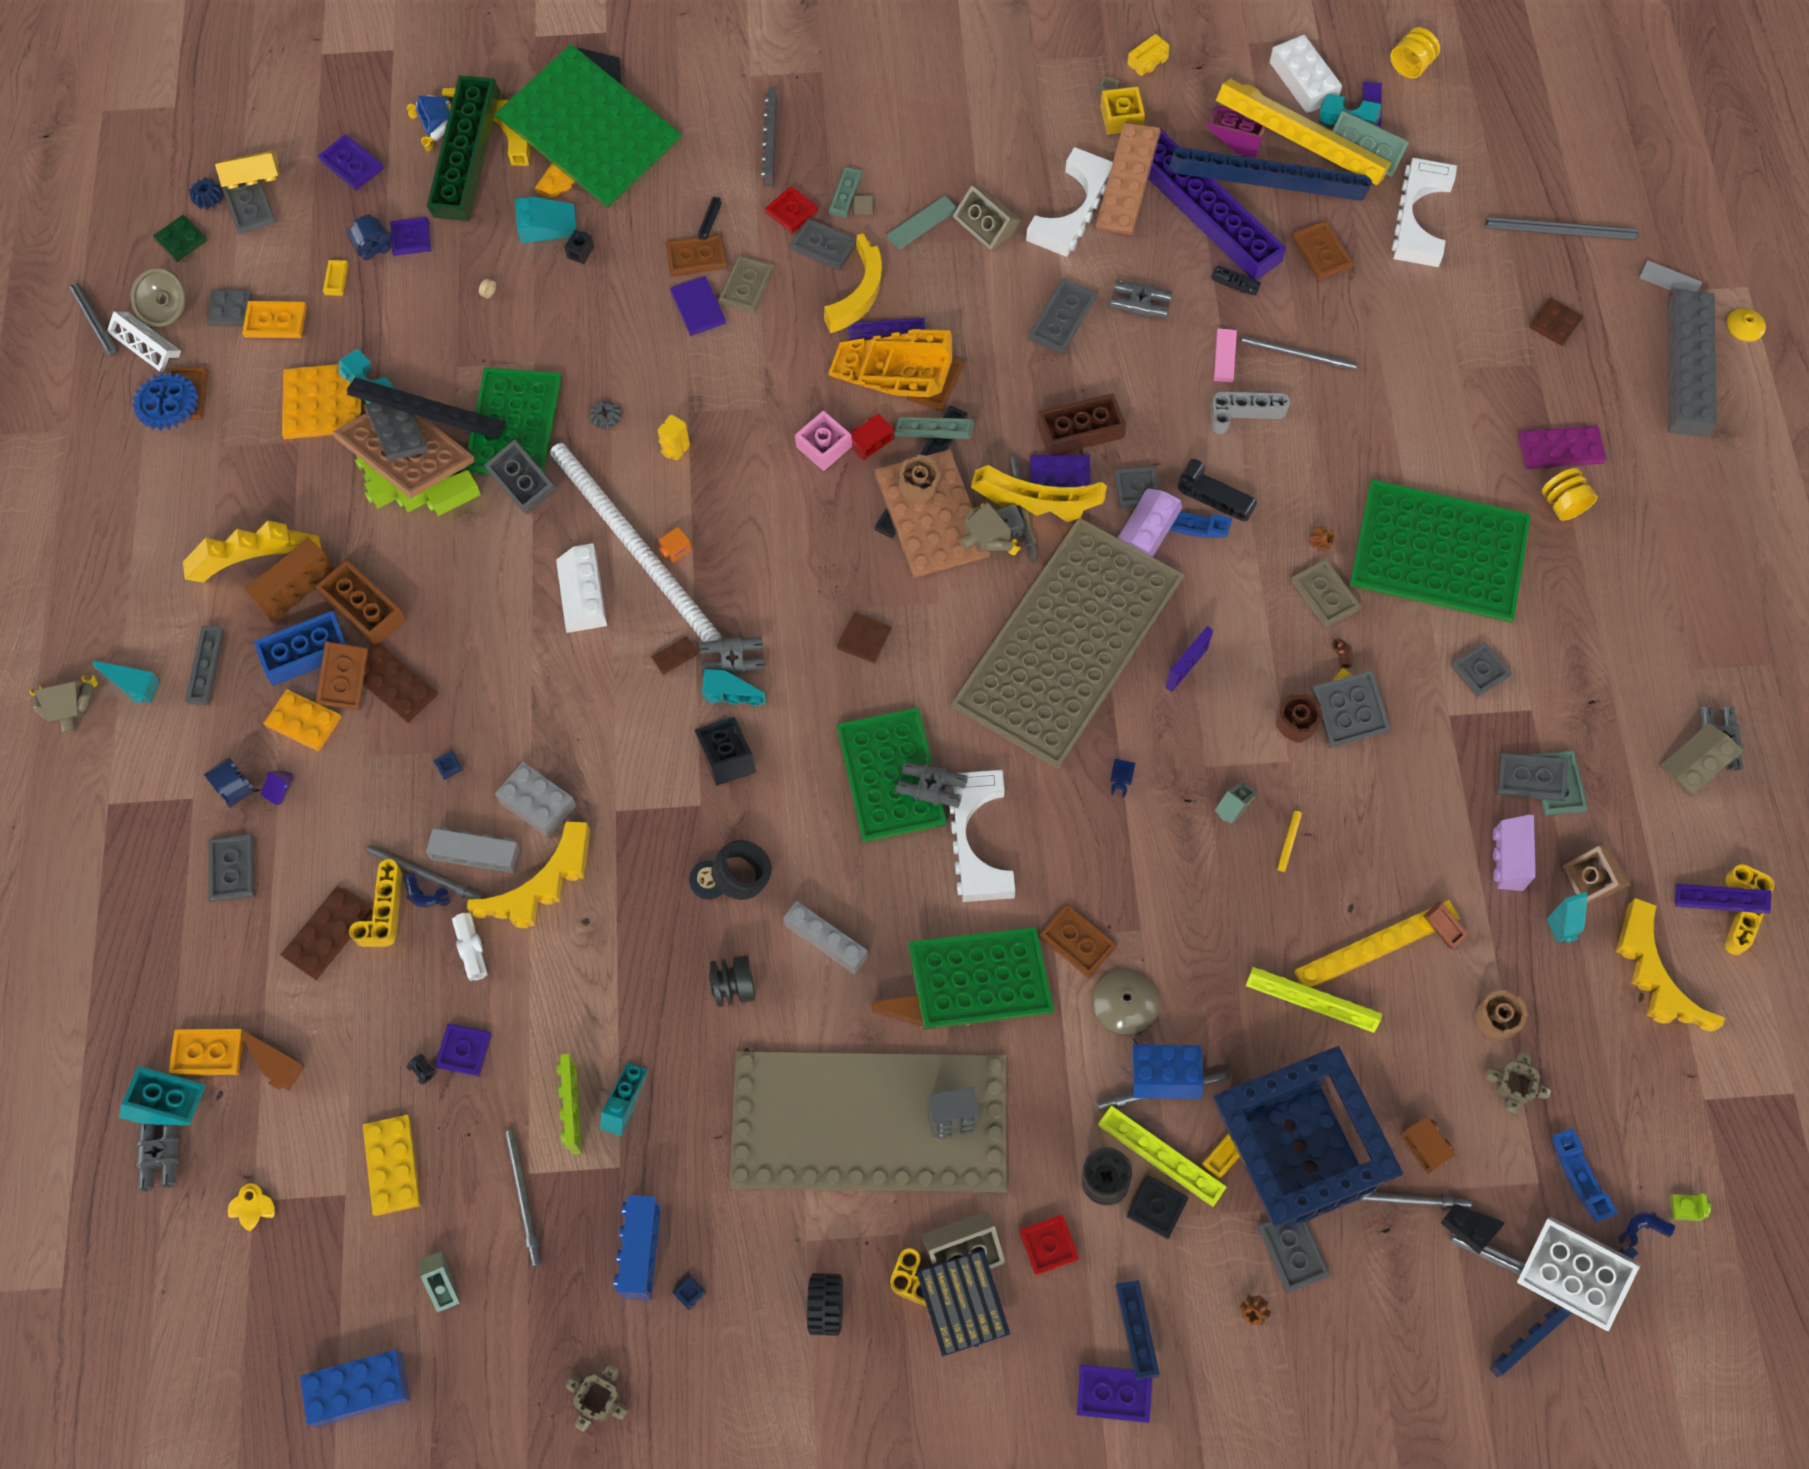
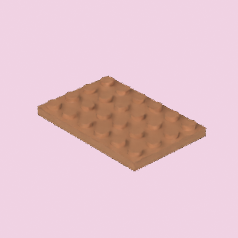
[333,413,474,499]
[874,450,990,578]

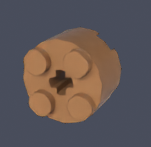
[898,455,940,503]
[1475,990,1528,1041]

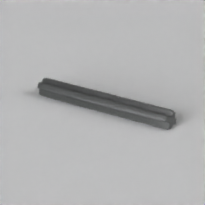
[69,283,117,356]

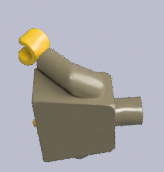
[959,502,1021,555]
[29,675,98,733]

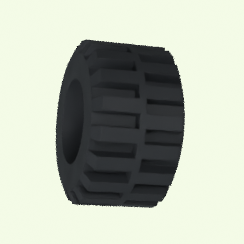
[807,1273,843,1336]

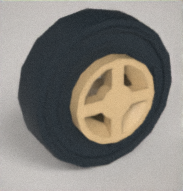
[689,860,723,900]

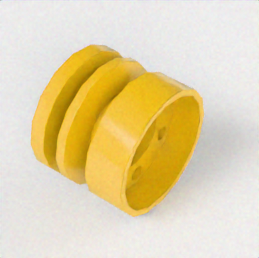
[1390,27,1440,79]
[1542,468,1598,521]

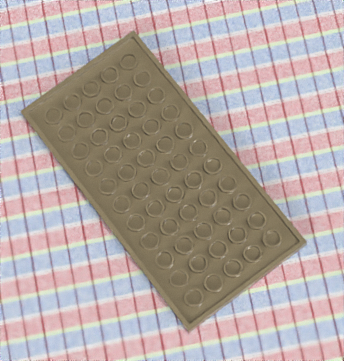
[951,518,1185,769]
[729,1052,1006,1194]

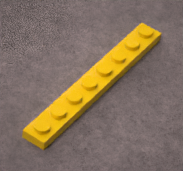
[1294,900,1460,988]

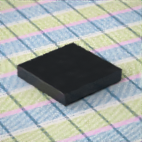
[1126,1175,1189,1240]

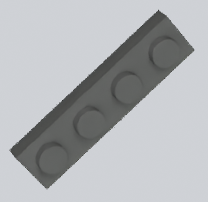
[186,626,225,705]

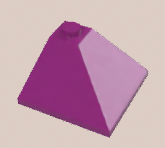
[1207,105,1267,158]

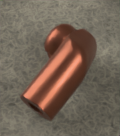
[1332,638,1352,668]

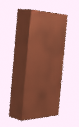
[651,636,698,675]
[1423,902,1468,949]

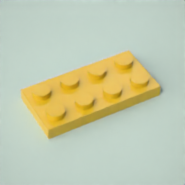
[363,1115,421,1216]

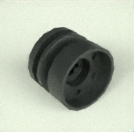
[709,954,756,1007]
[1082,1147,1132,1206]

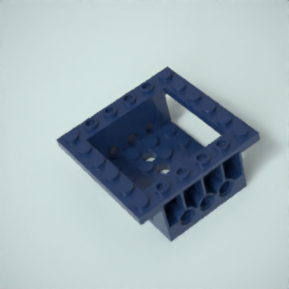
[1212,1046,1403,1229]

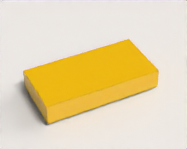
[323,260,349,296]
[1201,1133,1240,1181]

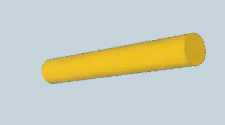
[1277,811,1302,872]

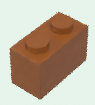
[1400,1116,1455,1174]

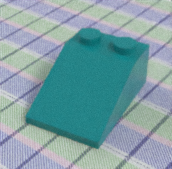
[515,197,577,243]
[119,1066,206,1125]

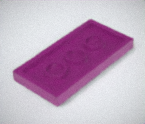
[1518,425,1607,469]

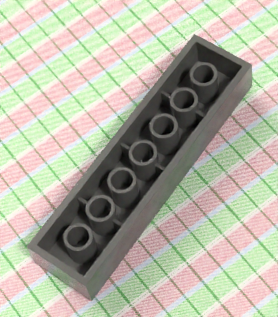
[1667,289,1717,437]

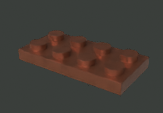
[363,643,438,723]
[280,886,373,981]

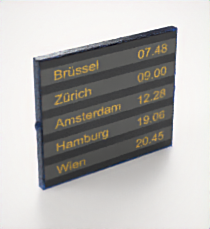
[916,1250,1011,1357]

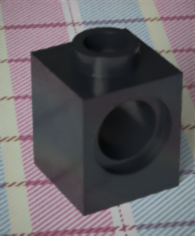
[564,230,594,264]

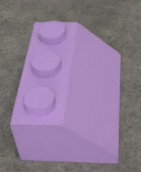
[1118,488,1183,557]
[1493,815,1536,891]

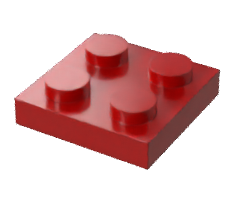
[765,186,818,233]
[1019,1214,1079,1276]

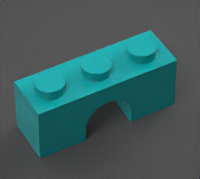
[1320,94,1381,126]
[338,349,397,404]

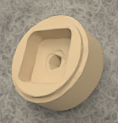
[479,278,496,299]

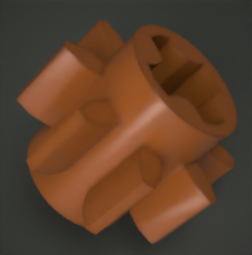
[1309,526,1335,552]
[1239,1295,1271,1326]

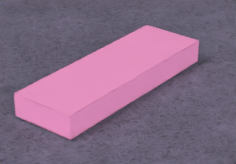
[1213,328,1237,383]

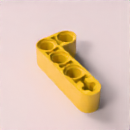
[349,859,403,947]
[1725,864,1775,955]
[890,1248,928,1307]

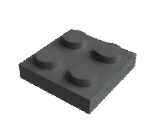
[207,290,252,326]
[1114,466,1158,508]
[1451,642,1512,698]

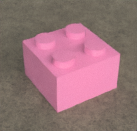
[795,411,852,471]

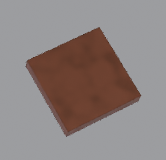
[837,612,892,664]

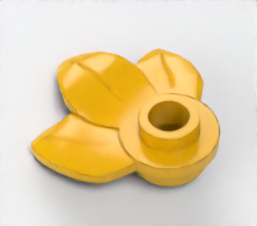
[228,1183,275,1231]

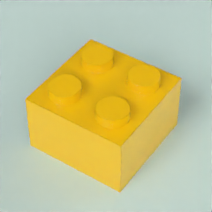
[1100,87,1145,135]

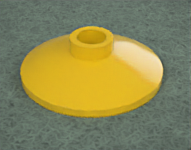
[1726,308,1766,342]

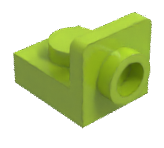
[1670,1193,1711,1221]

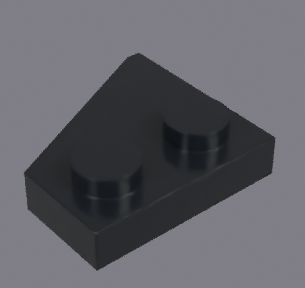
[1441,1205,1505,1254]

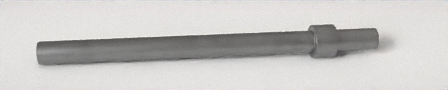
[1241,335,1357,370]
[1010,456,1038,562]
[366,845,483,899]
[1097,1070,1230,1110]
[505,1130,541,1267]
[1358,1192,1471,1210]

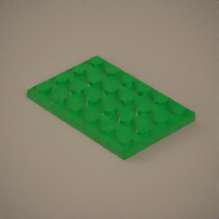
[464,368,562,474]
[836,707,947,843]
[907,927,1054,1030]

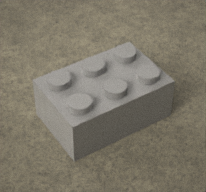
[495,762,576,838]

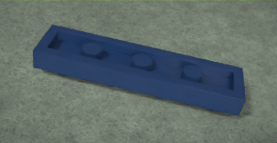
[1115,1280,1160,1381]

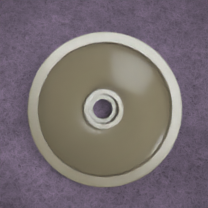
[131,268,186,327]
[1092,969,1159,1035]

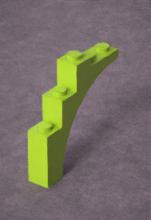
[354,455,481,516]

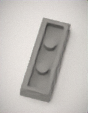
[1639,260,1702,292]

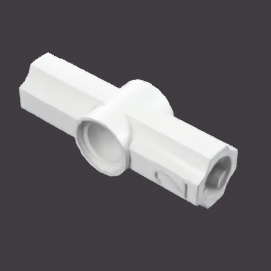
[452,913,488,981]

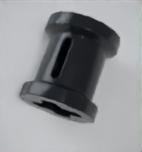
[407,1054,437,1084]

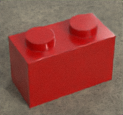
[850,413,894,461]

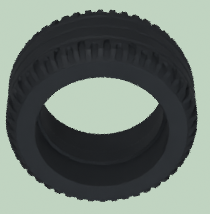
[711,840,772,900]

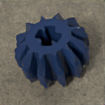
[189,177,223,210]

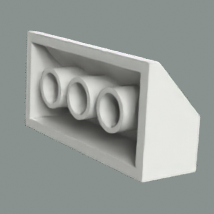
[556,543,607,633]

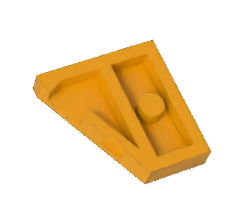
[535,163,575,199]

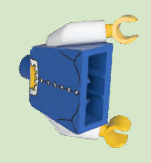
[407,95,451,151]

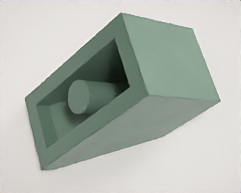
[1215,781,1258,824]
[419,1251,460,1313]

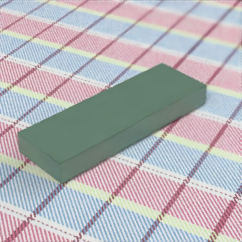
[829,167,863,218]

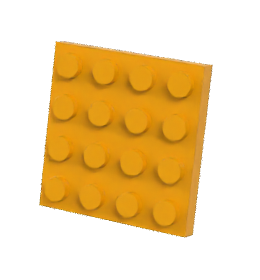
[282,364,363,440]

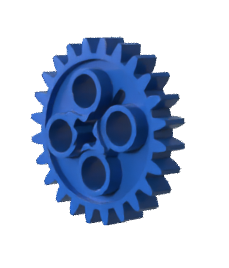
[132,372,199,431]

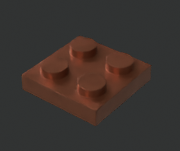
[1529,297,1584,347]

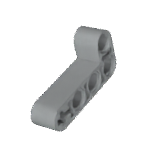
[1211,392,1290,434]

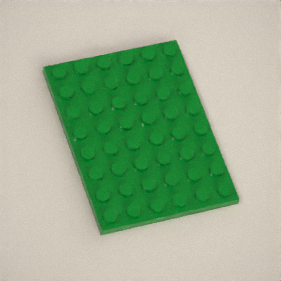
[496,44,682,208]
[1349,479,1531,623]

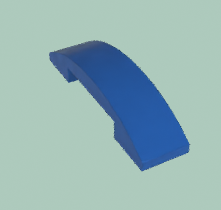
[1169,512,1232,538]
[1551,1128,1618,1223]

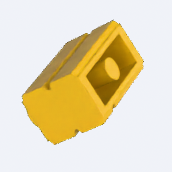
[1127,34,1170,76]
[657,415,690,461]

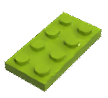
[557,1054,582,1155]

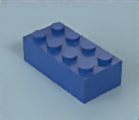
[253,611,348,686]
[614,1195,661,1300]
[300,1350,410,1427]

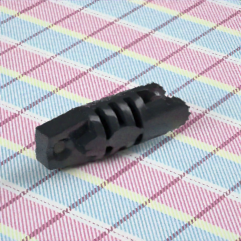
[1211,266,1261,296]

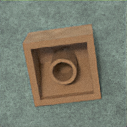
[1562,846,1630,903]

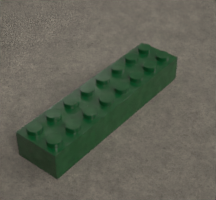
[427,75,500,221]

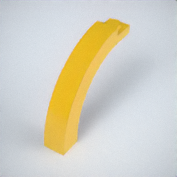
[824,233,882,333]

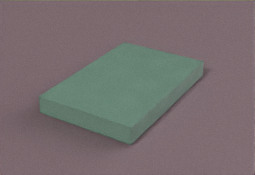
[1532,750,1588,816]

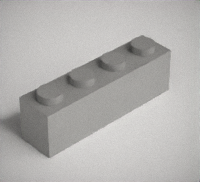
[426,827,521,874]
[783,901,868,975]

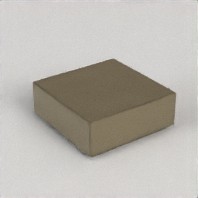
[1097,75,1121,94]
[854,196,873,215]

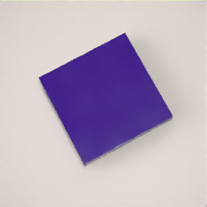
[390,217,431,256]
[435,1023,492,1077]

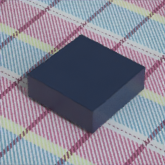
[434,751,463,780]
[672,1275,706,1311]

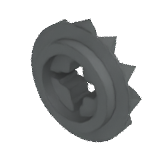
[590,400,621,429]

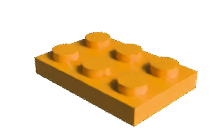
[242,301,307,338]
[264,689,342,752]
[168,1029,244,1076]

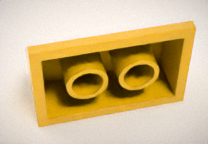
[215,150,280,189]

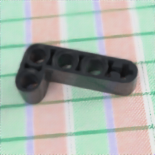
[1178,459,1257,521]

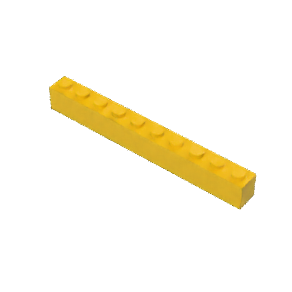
[1216,78,1391,185]

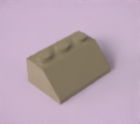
[952,185,1022,251]
[1660,723,1743,797]
[922,1211,1005,1269]

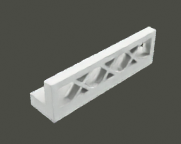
[107,311,181,371]

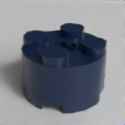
[346,214,391,261]
[204,758,255,808]

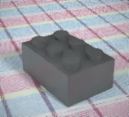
[484,439,558,514]
[928,1087,979,1139]

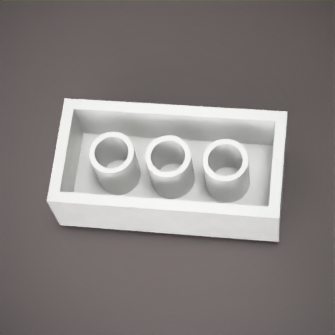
[1270,35,1342,113]

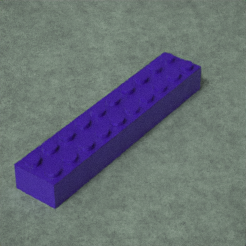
[1148,128,1286,280]

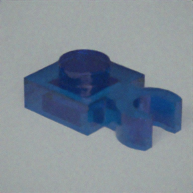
[1110,759,1135,798]

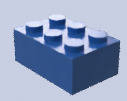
[1131,1044,1204,1099]

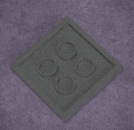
[1311,670,1391,748]

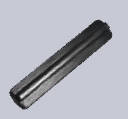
[697,196,722,241]

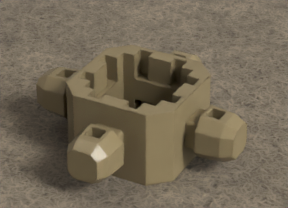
[1485,1052,1551,1115]
[565,1365,629,1432]

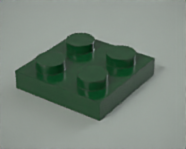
[153,215,207,262]

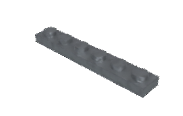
[761,86,777,187]

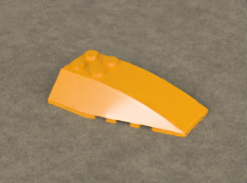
[828,329,952,397]

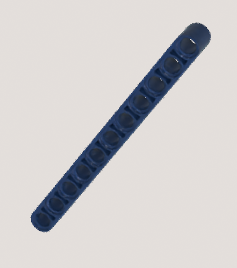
[1169,147,1372,201]

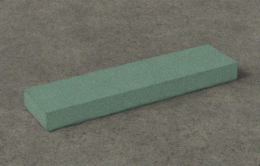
[887,196,957,250]
[894,417,975,439]

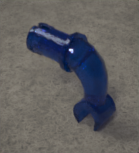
[403,874,451,908]
[1619,1212,1675,1248]

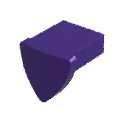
[260,771,293,805]

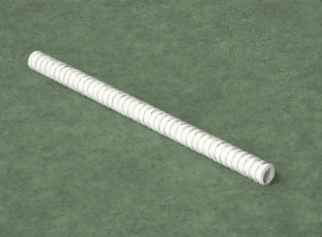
[550,443,724,641]

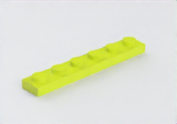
[1246,967,1382,1033]
[1098,1106,1227,1207]

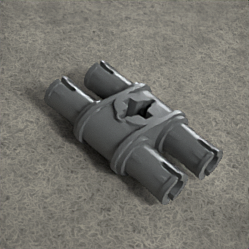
[1110,280,1172,319]
[699,635,765,675]
[1699,706,1744,771]
[896,761,968,808]
[135,1124,181,1192]

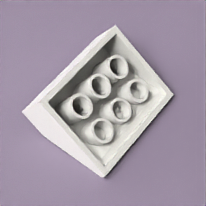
[1517,1216,1641,1332]

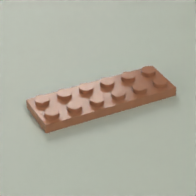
[1095,123,1161,235]

